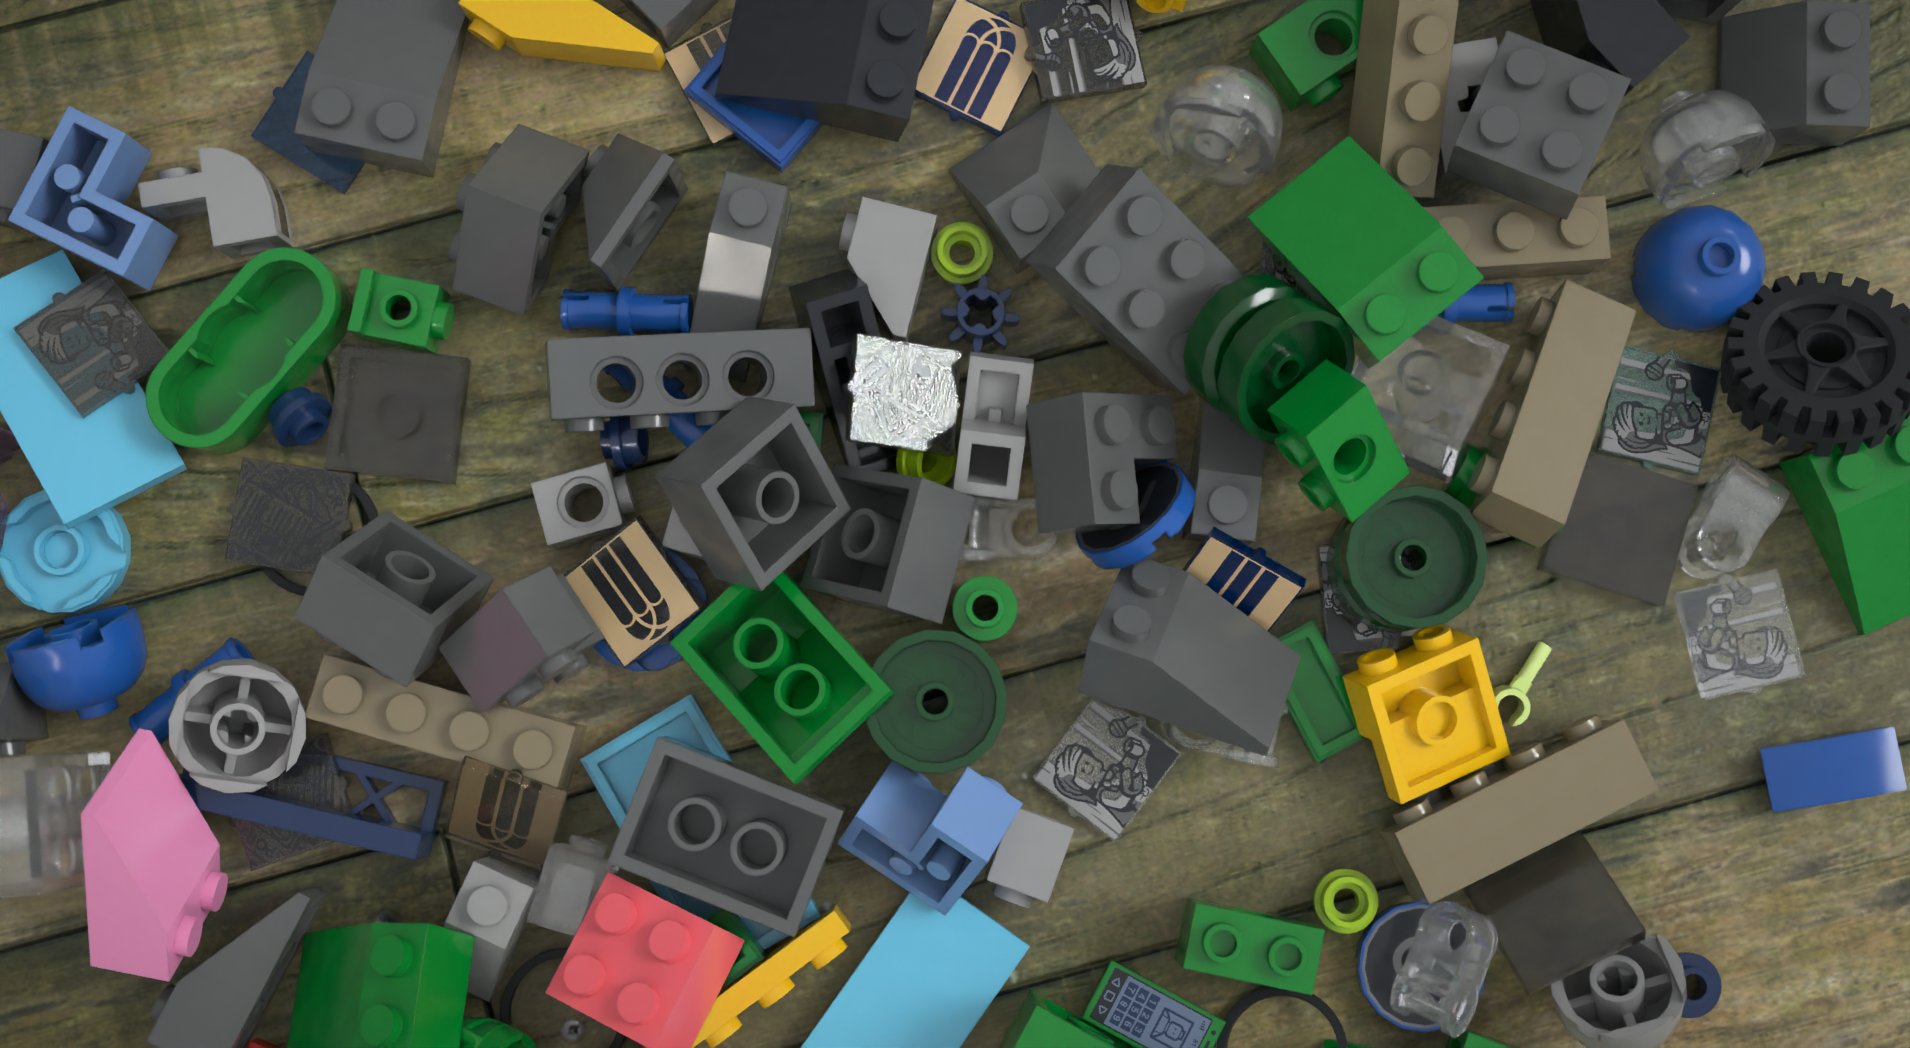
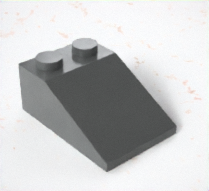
[294,0,469,178]
[1078,558,1301,757]

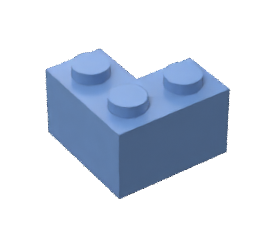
[8,106,179,291]
[837,760,1023,916]

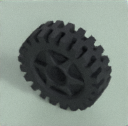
[1720,272,1910,457]

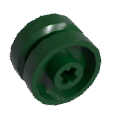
[1183,274,1355,443]
[1326,485,1488,633]
[866,629,1007,774]

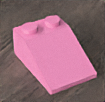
[80,728,228,982]

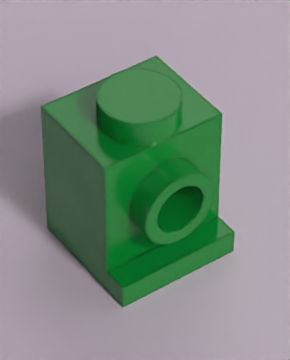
[347,268,455,355]

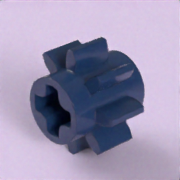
[941,275,1020,353]

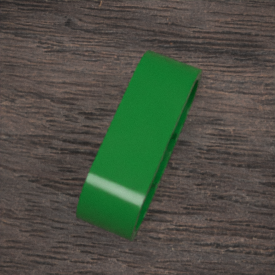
[146,247,353,455]

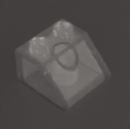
[1351,316,1510,484]

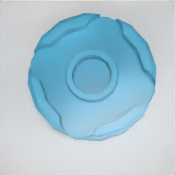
[0,490,131,614]

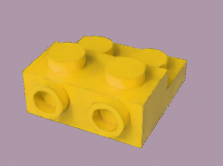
[1342,624,1511,805]

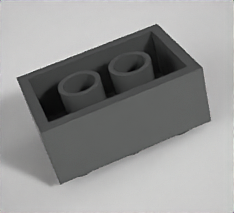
[1025,164,1245,395]
[607,736,847,937]

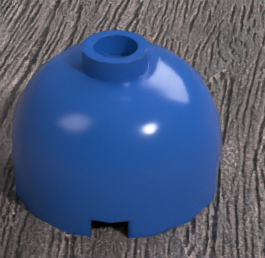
[1631,205,1766,333]
[4,605,148,720]

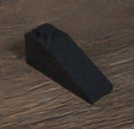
[789,269,905,471]

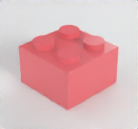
[545,872,745,1048]

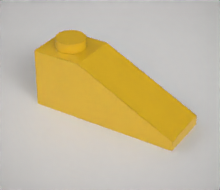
[458,0,667,71]

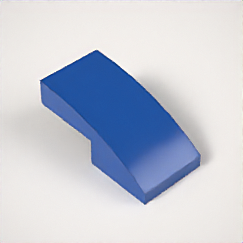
[1760,725,1907,812]

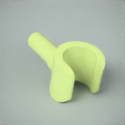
[1493,641,1552,726]

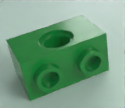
[1249,0,1364,112]
[1267,359,1411,523]
[1175,897,1325,995]

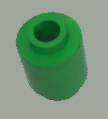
[952,576,1018,643]

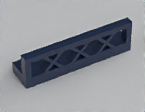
[178,747,449,860]

